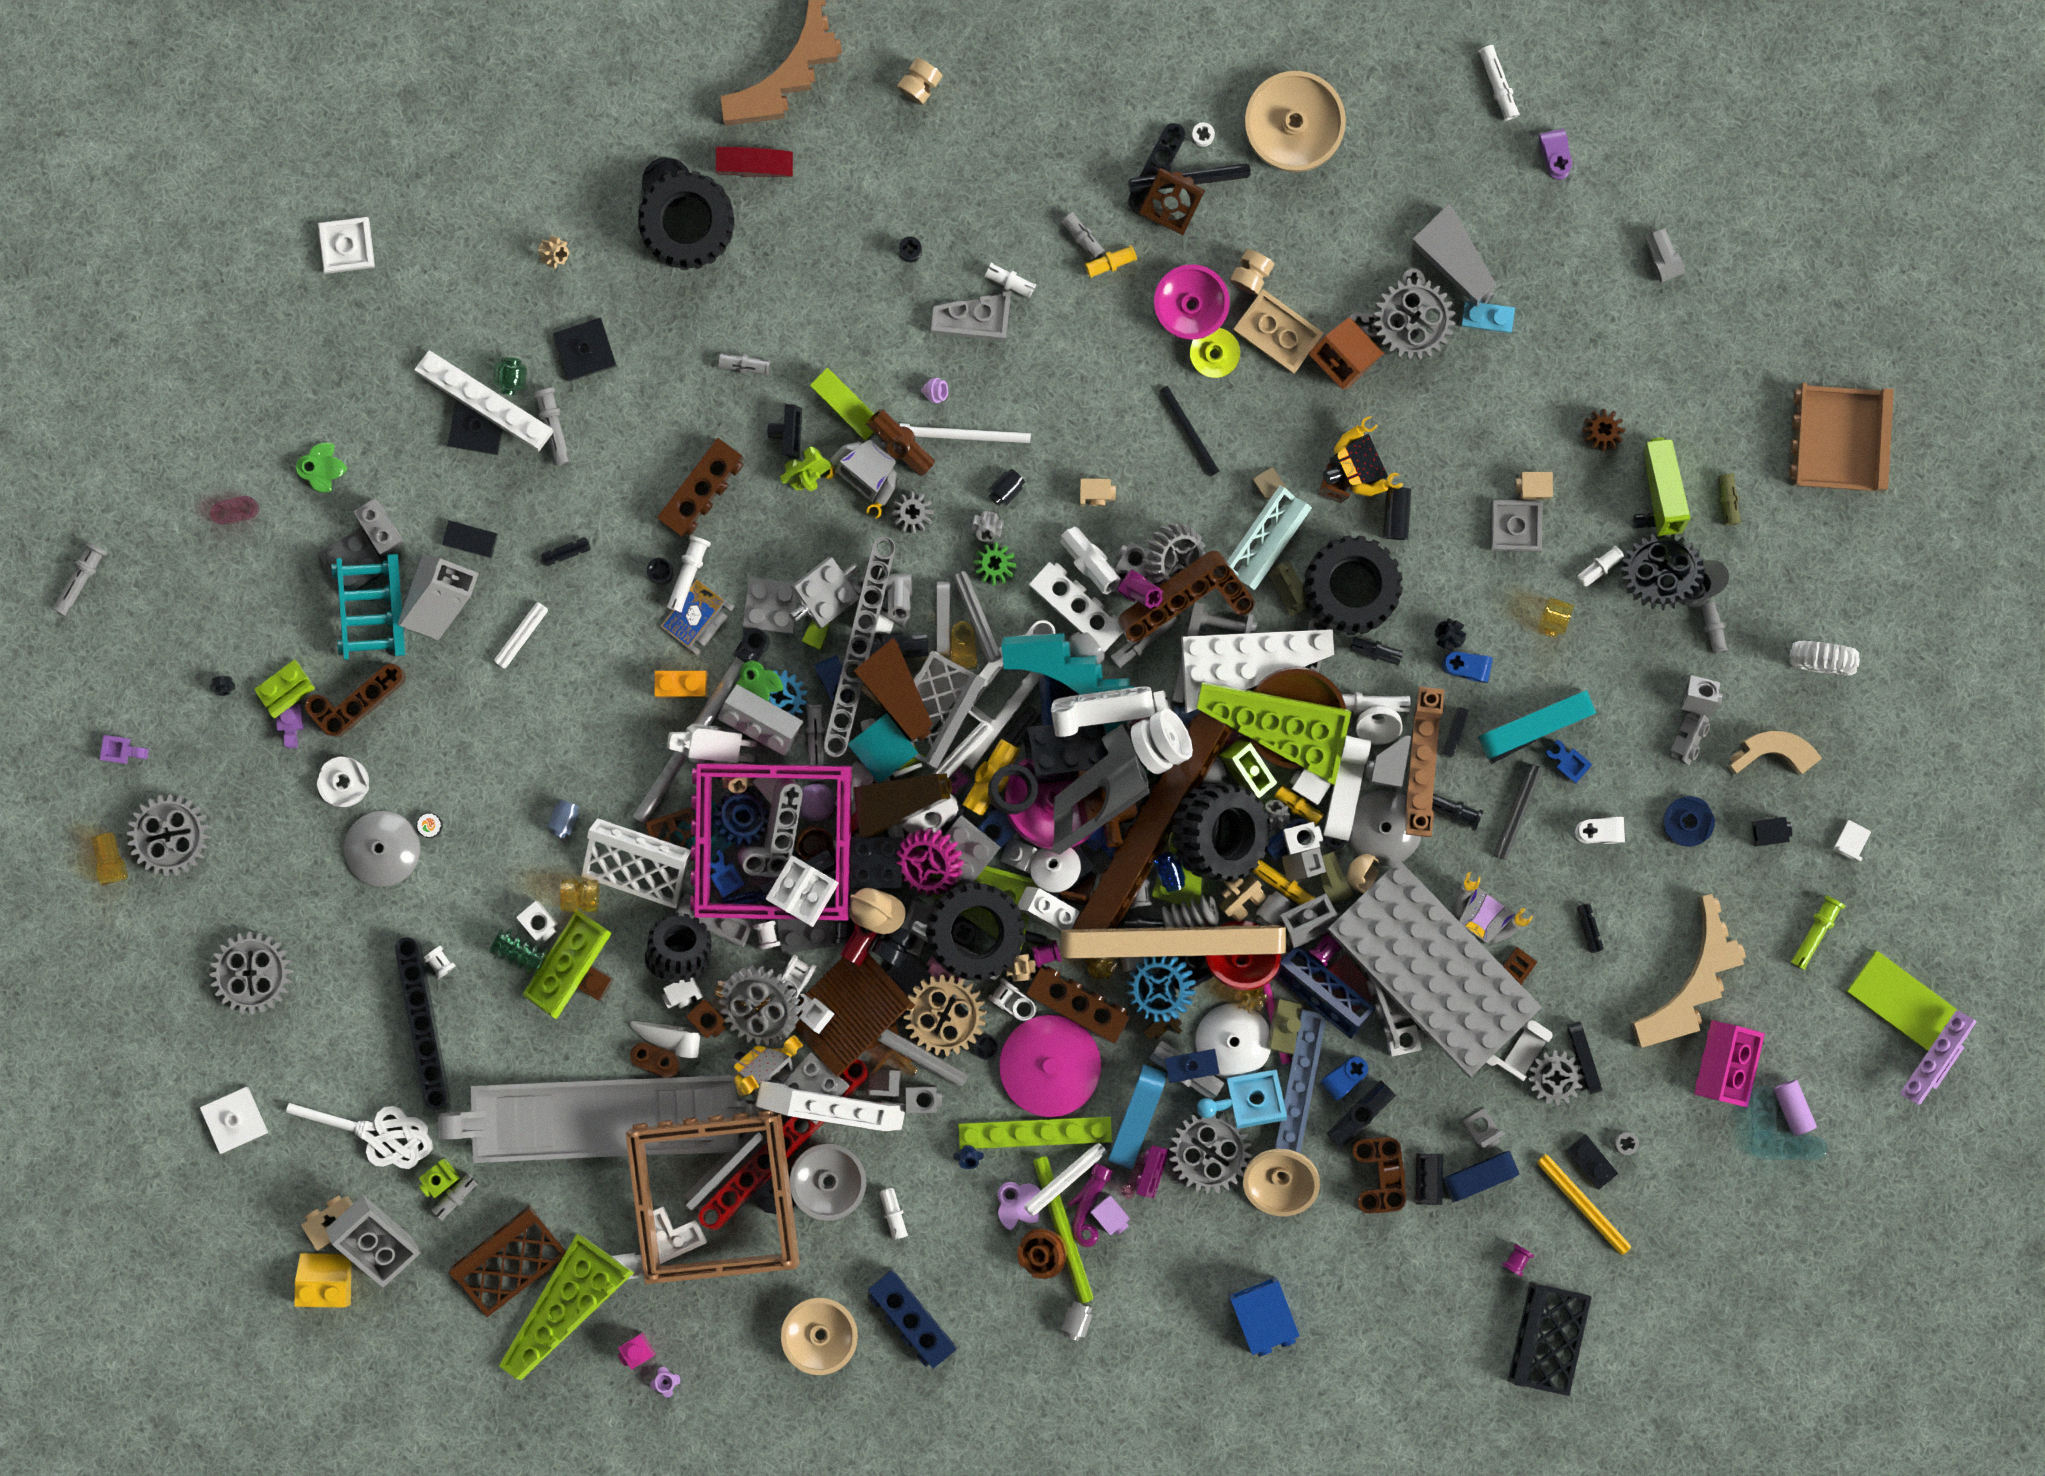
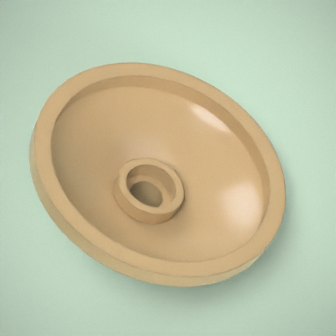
[1243,1149,1320,1216]
[781,1298,858,1375]

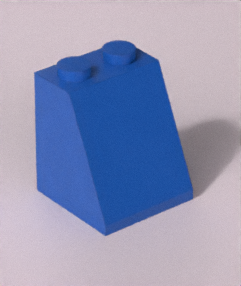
[1229,1277,1300,1357]

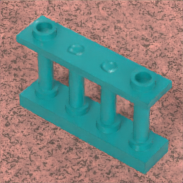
[331,554,405,660]

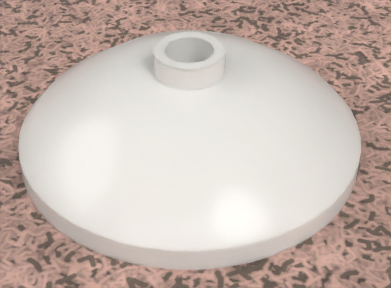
[1195,1003,1270,1079]

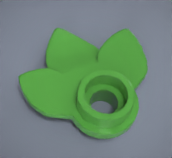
[296,443,347,493]
[735,661,784,702]

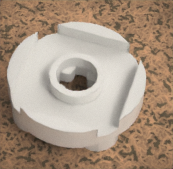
[317,757,369,807]

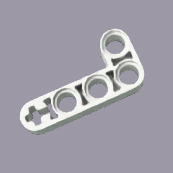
[1051,687,1155,737]
[1323,736,1371,841]

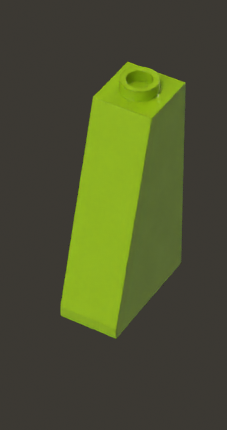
[1643,437,1690,536]

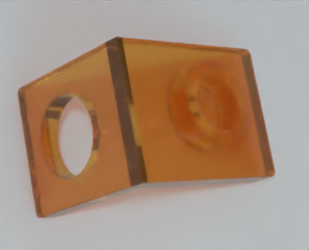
[870,1048,918,1077]

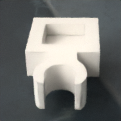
[795,994,834,1034]

